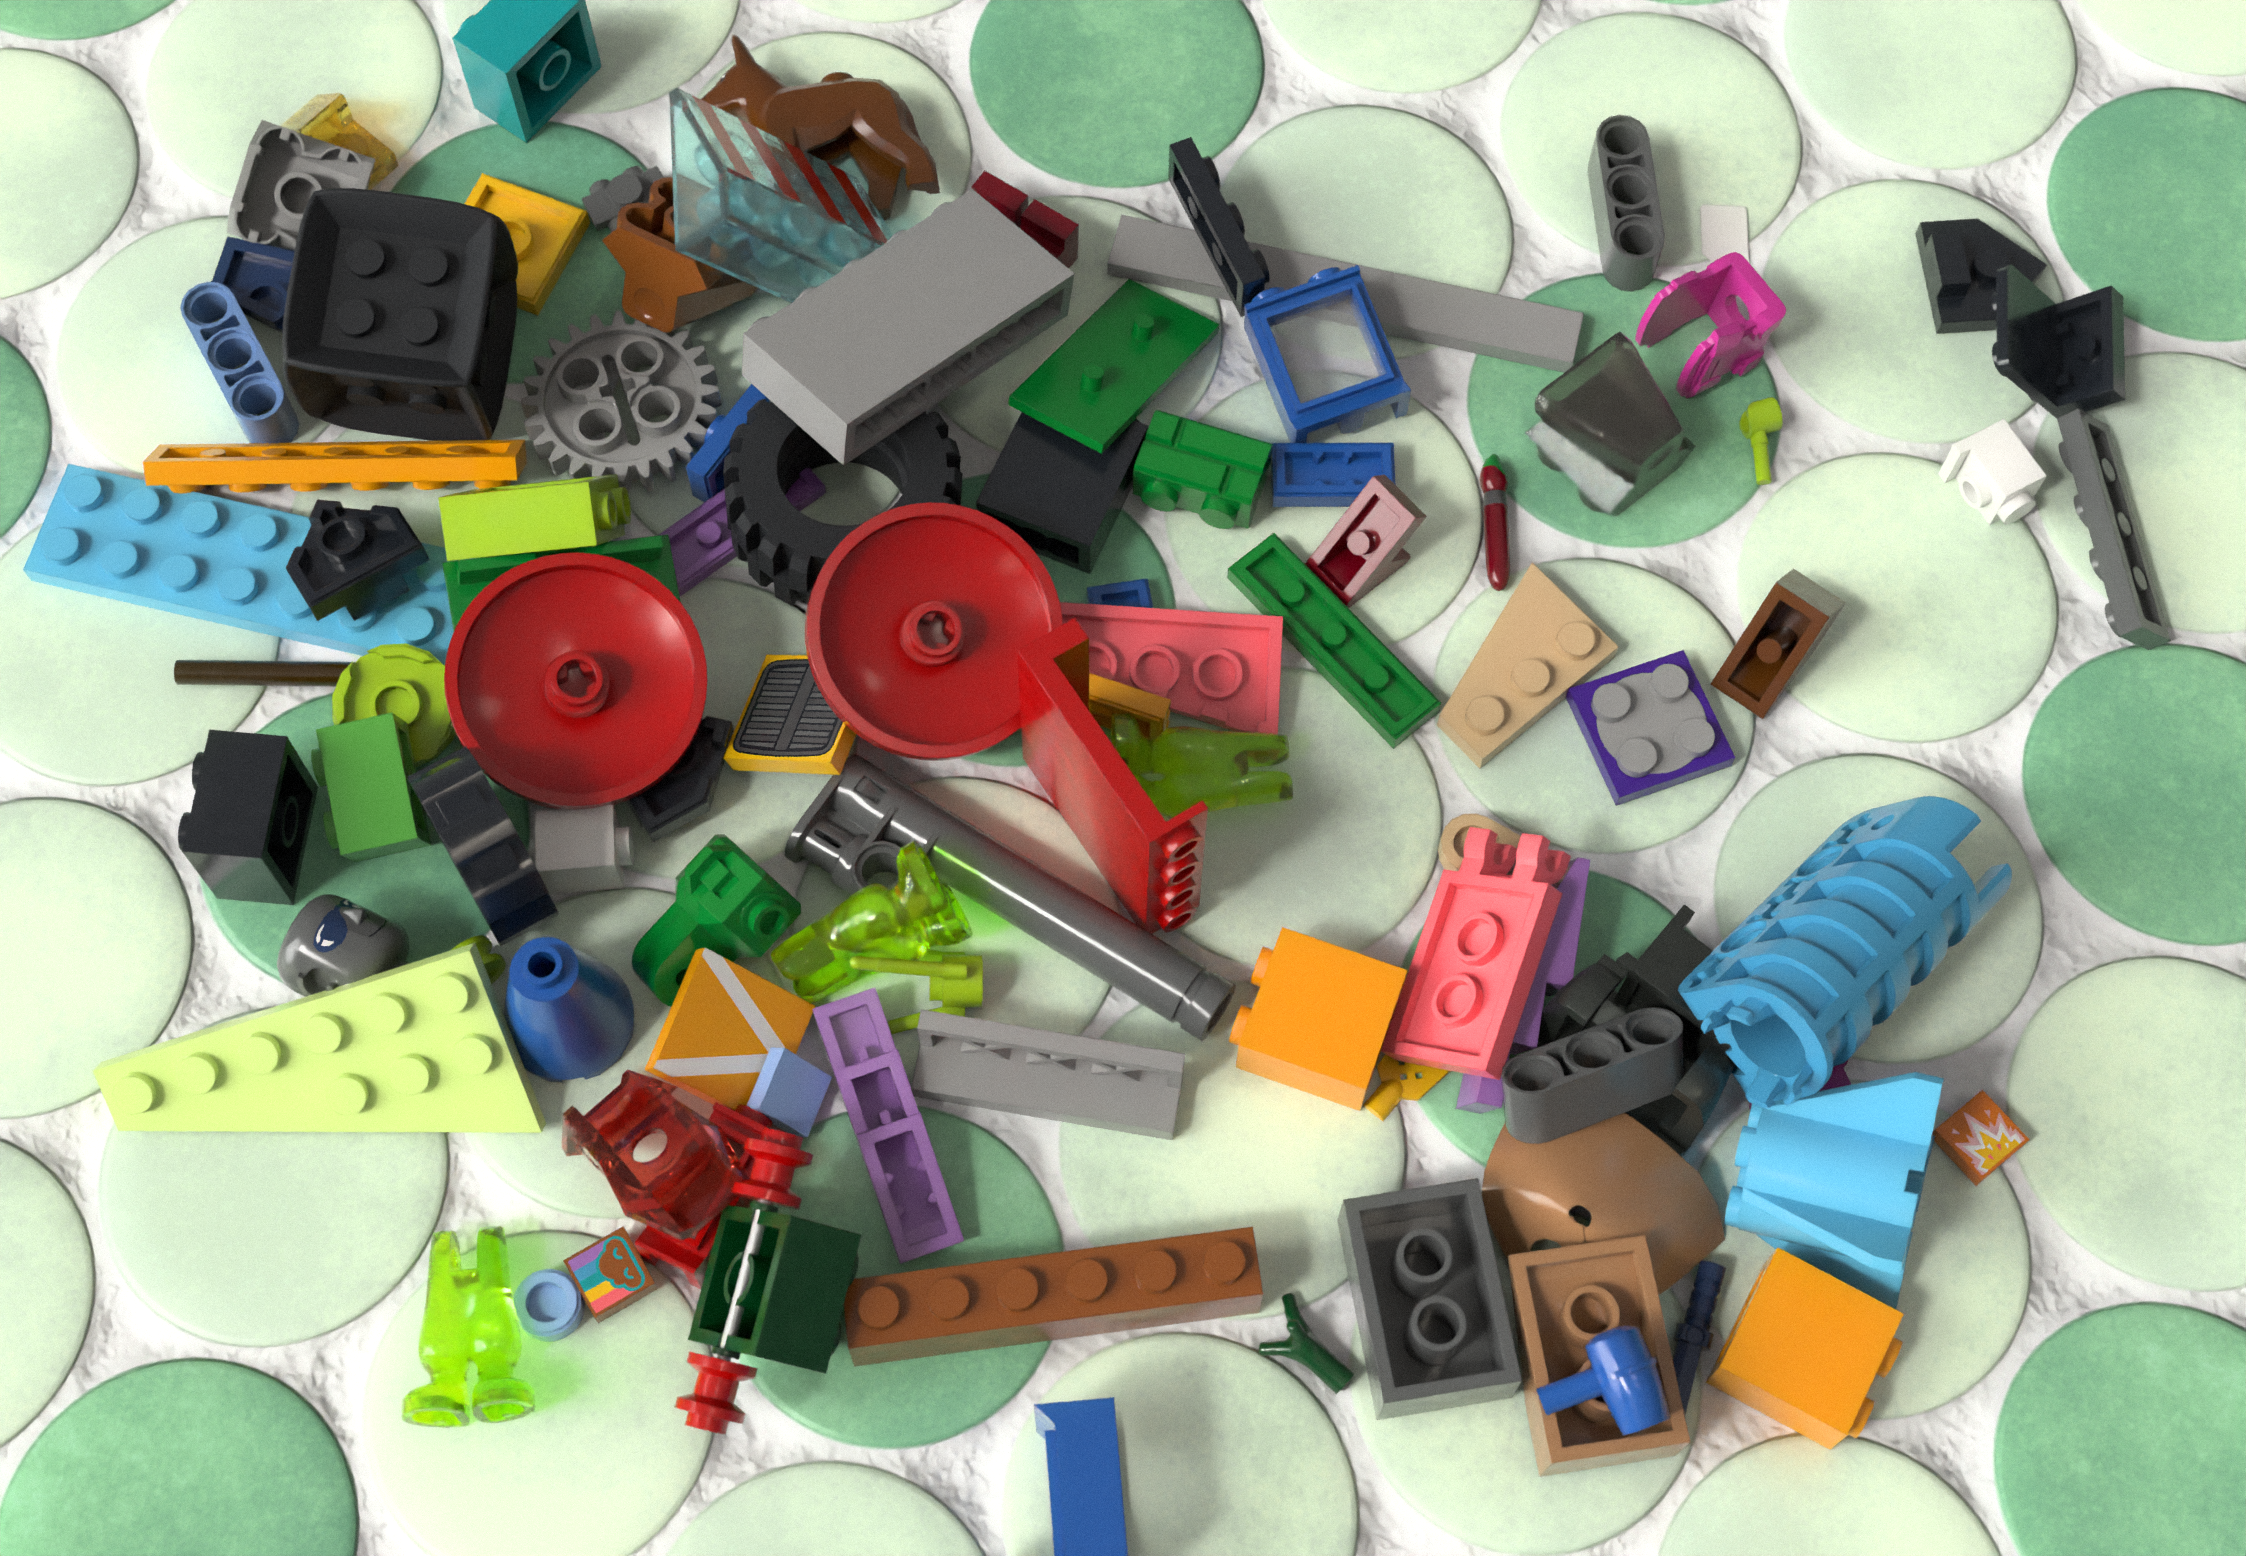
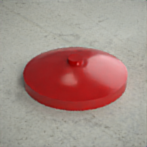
[805,502,1063,761]
[444,553,707,810]

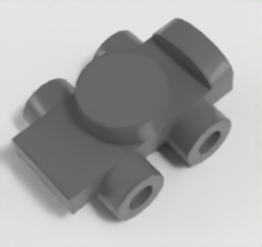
[581,166,664,232]

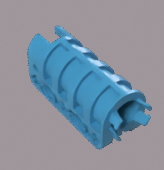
[1678,796,2012,1108]

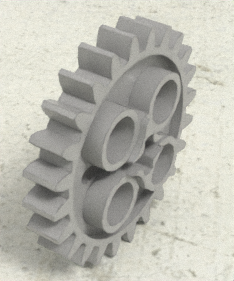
[521,310,722,493]

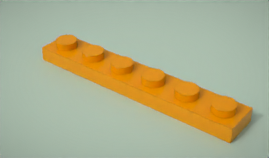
[143,439,527,493]

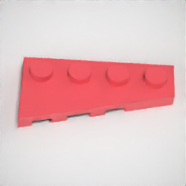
[1060,602,1283,744]

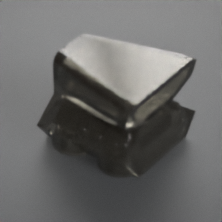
[1525,332,1696,517]

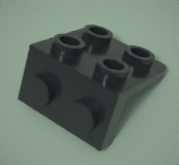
[1992,265,2125,419]

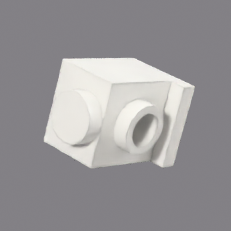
[1938,419,2046,525]

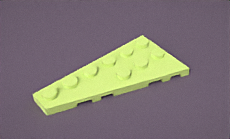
[93,943,546,1133]

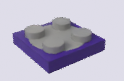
[1566,650,1736,806]

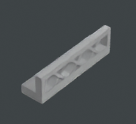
[911,1009,1185,1140]

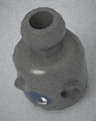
[277,894,411,997]

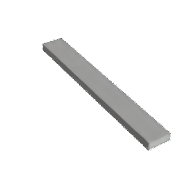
[1107,215,1584,374]

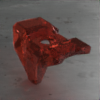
[562,1070,749,1240]

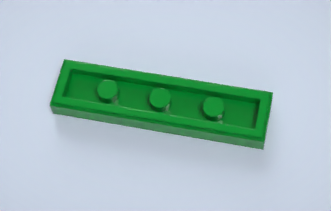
[1227,533,1441,749]

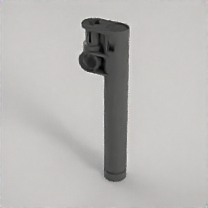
[784,754,1236,1041]

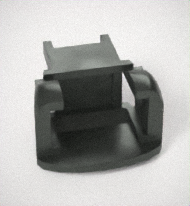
[1527,904,1735,1157]

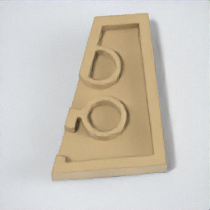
[1437,562,1618,769]

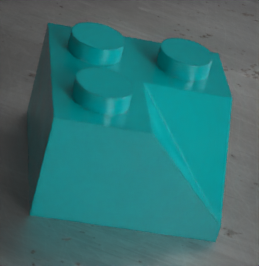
[452,0,602,143]

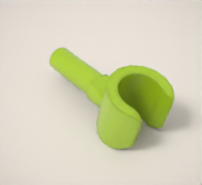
[1739,397,1783,485]

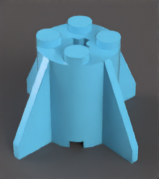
[1724,1072,1944,1309]

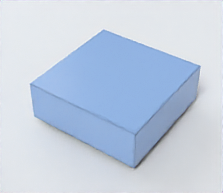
[747,1047,832,1137]

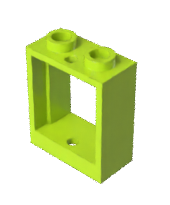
[438,474,631,561]

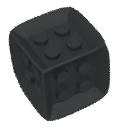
[282,188,518,441]

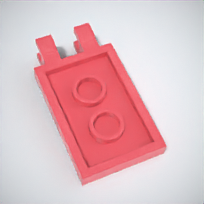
[1381,827,1571,1080]

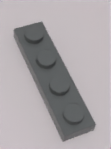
[2057,408,2171,650]

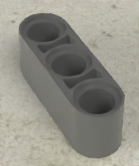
[1588,115,1664,292]
[1501,1007,1685,1144]

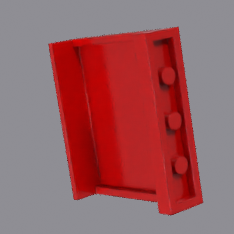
[1017,618,1208,934]

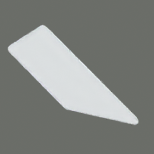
[1700,205,1749,262]

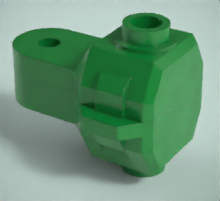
[632,834,801,1007]

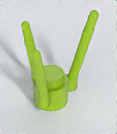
[834,934,983,1034]

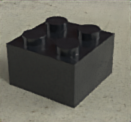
[178,730,318,905]

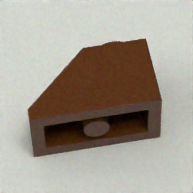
[1710,568,1846,719]

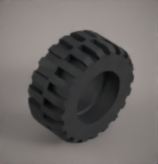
[723,399,963,605]

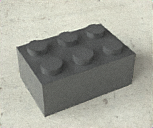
[1337,1178,1522,1420]

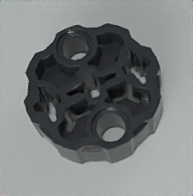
[407,746,559,947]

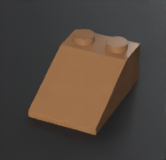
[1508,1235,1690,1477]

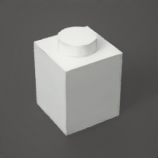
[535,805,634,895]

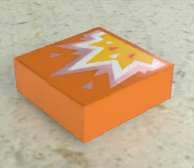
[1932,1090,2030,1186]

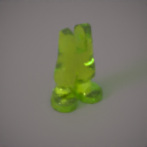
[1111,713,1293,819]
[771,840,973,1004]
[401,1226,535,1428]

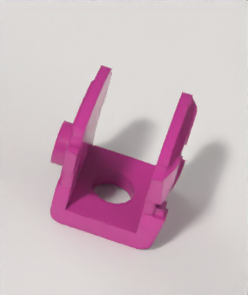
[1635,252,1786,399]

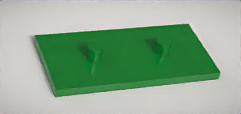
[1008,279,1220,454]

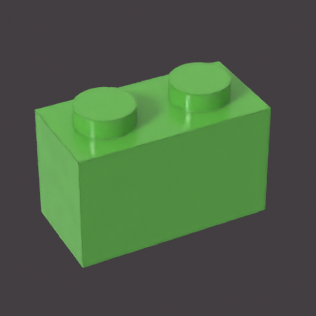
[311,712,431,862]

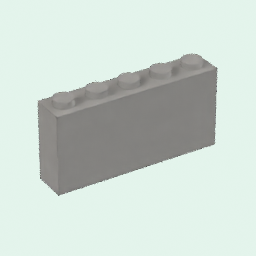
[742,189,1075,465]

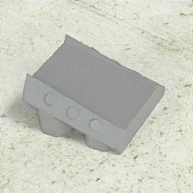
[227,120,376,251]

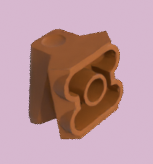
[602,176,768,333]

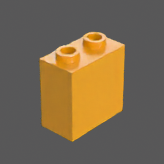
[1229,927,1408,1111]
[1706,1247,1904,1450]

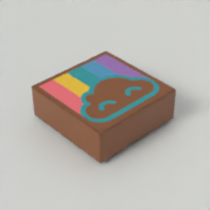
[563,1226,658,1323]

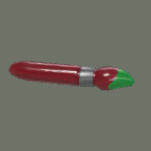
[1479,454,1511,591]

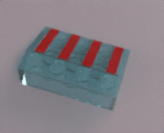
[669,88,893,303]

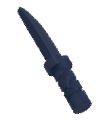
[1673,1261,1726,1415]

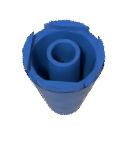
[503,937,634,1083]

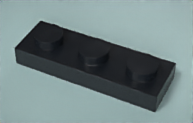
[1168,137,1270,317]

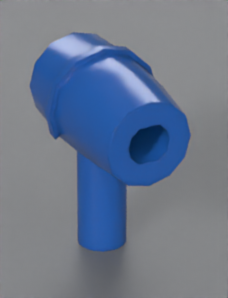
[1536,1325,1671,1435]

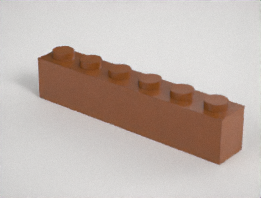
[844,1227,1263,1367]

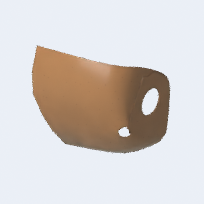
[1482,1113,1725,1295]

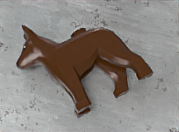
[698,35,940,235]

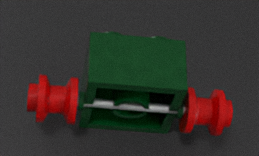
[675,1128,862,1435]

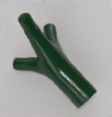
[1259,1293,1354,1394]

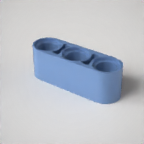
[180,282,299,443]

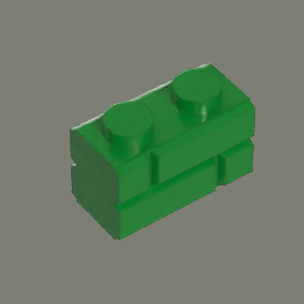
[1133,410,1273,529]

